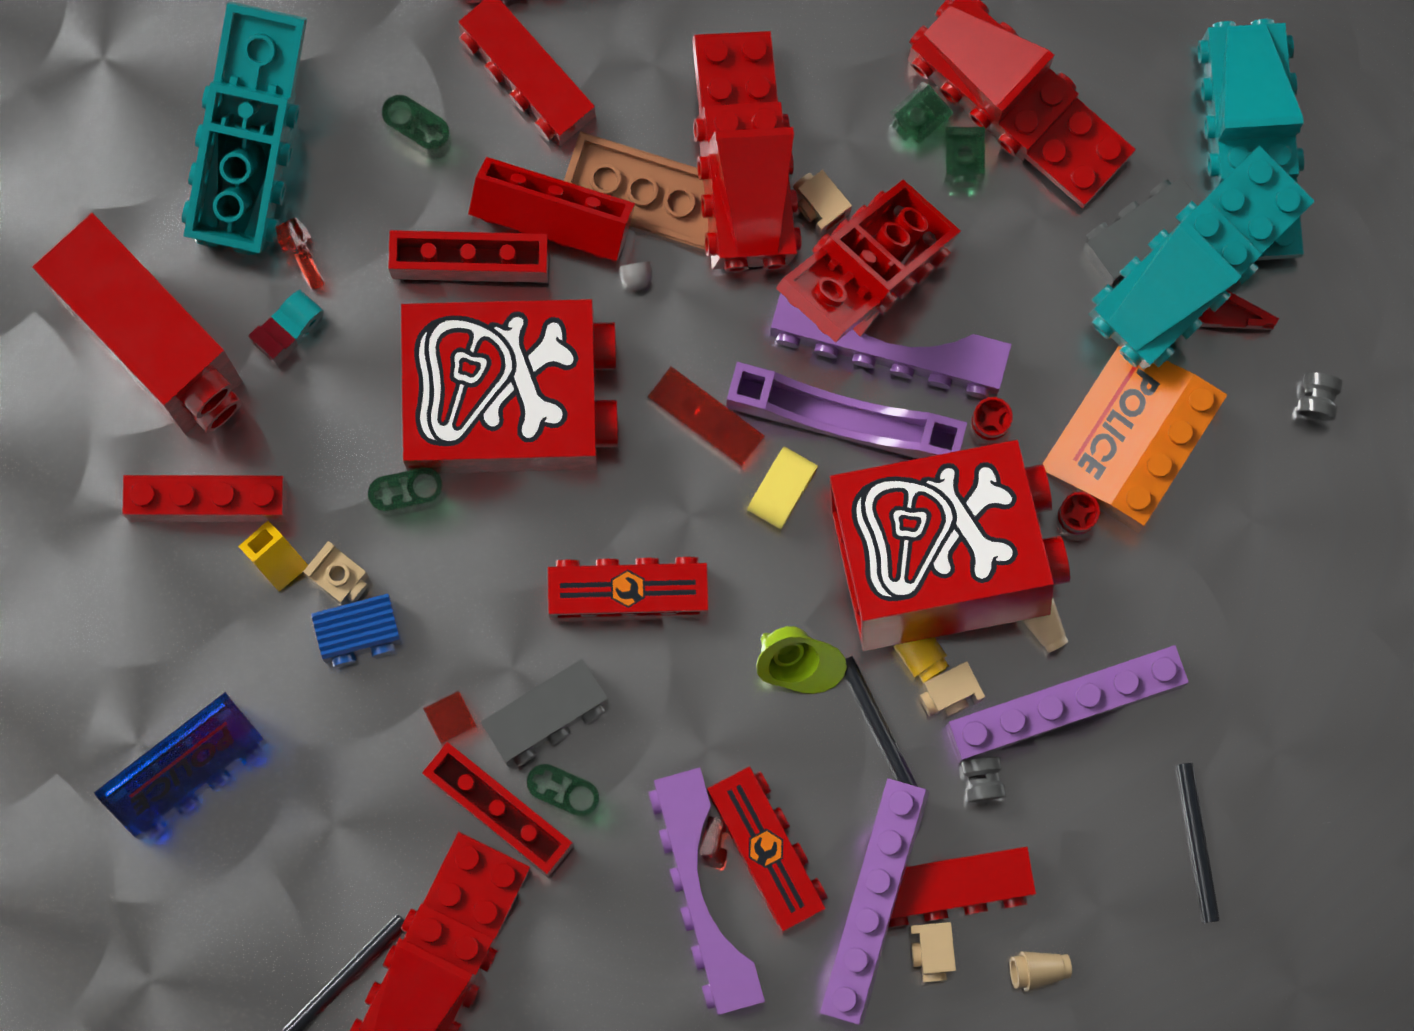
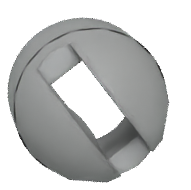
[620,261,652,290]

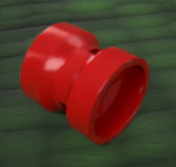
[971,397,1013,443]
[1057,492,1100,537]

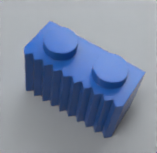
[311,594,402,668]

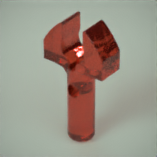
[276,217,325,290]

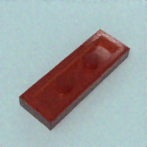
[647,366,765,469]

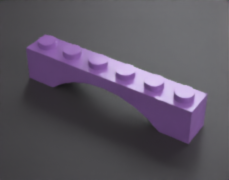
[770,293,1012,399]
[726,362,967,459]
[945,645,1189,764]
[648,768,765,1016]
[820,778,930,1025]

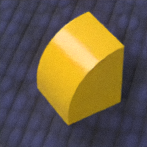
[238,520,308,592]

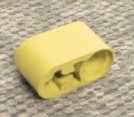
[747,446,818,530]

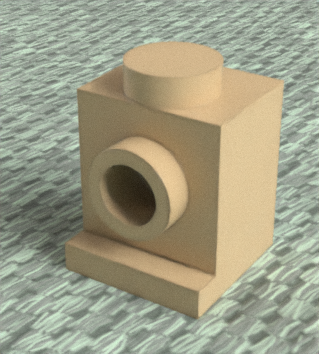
[793,169,852,238]
[303,541,368,605]
[919,661,985,717]
[908,922,956,983]

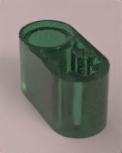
[382,95,452,159]
[368,468,445,517]
[526,764,600,819]

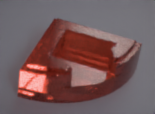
[699,816,727,869]

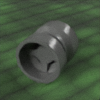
[1296,372,1343,421]
[961,757,1006,802]

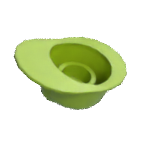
[756,626,847,694]

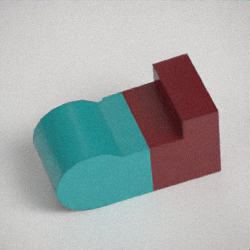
[248,290,324,367]

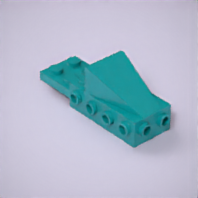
[182,1,307,255]
[1197,19,1304,260]
[1088,145,1315,370]

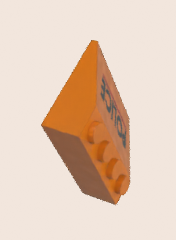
[1043,346,1228,533]

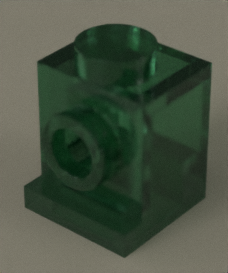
[889,81,954,144]
[943,127,985,188]

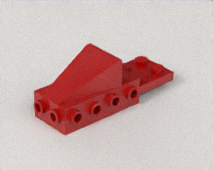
[908,0,1136,209]
[692,31,802,272]
[776,179,961,342]
[350,831,531,1031]

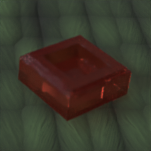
[423,690,477,745]

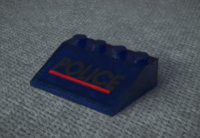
[94,692,268,841]

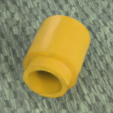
[894,637,950,684]

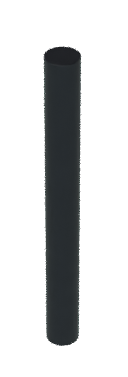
[844,656,918,787]
[1177,763,1220,923]
[283,913,404,1031]

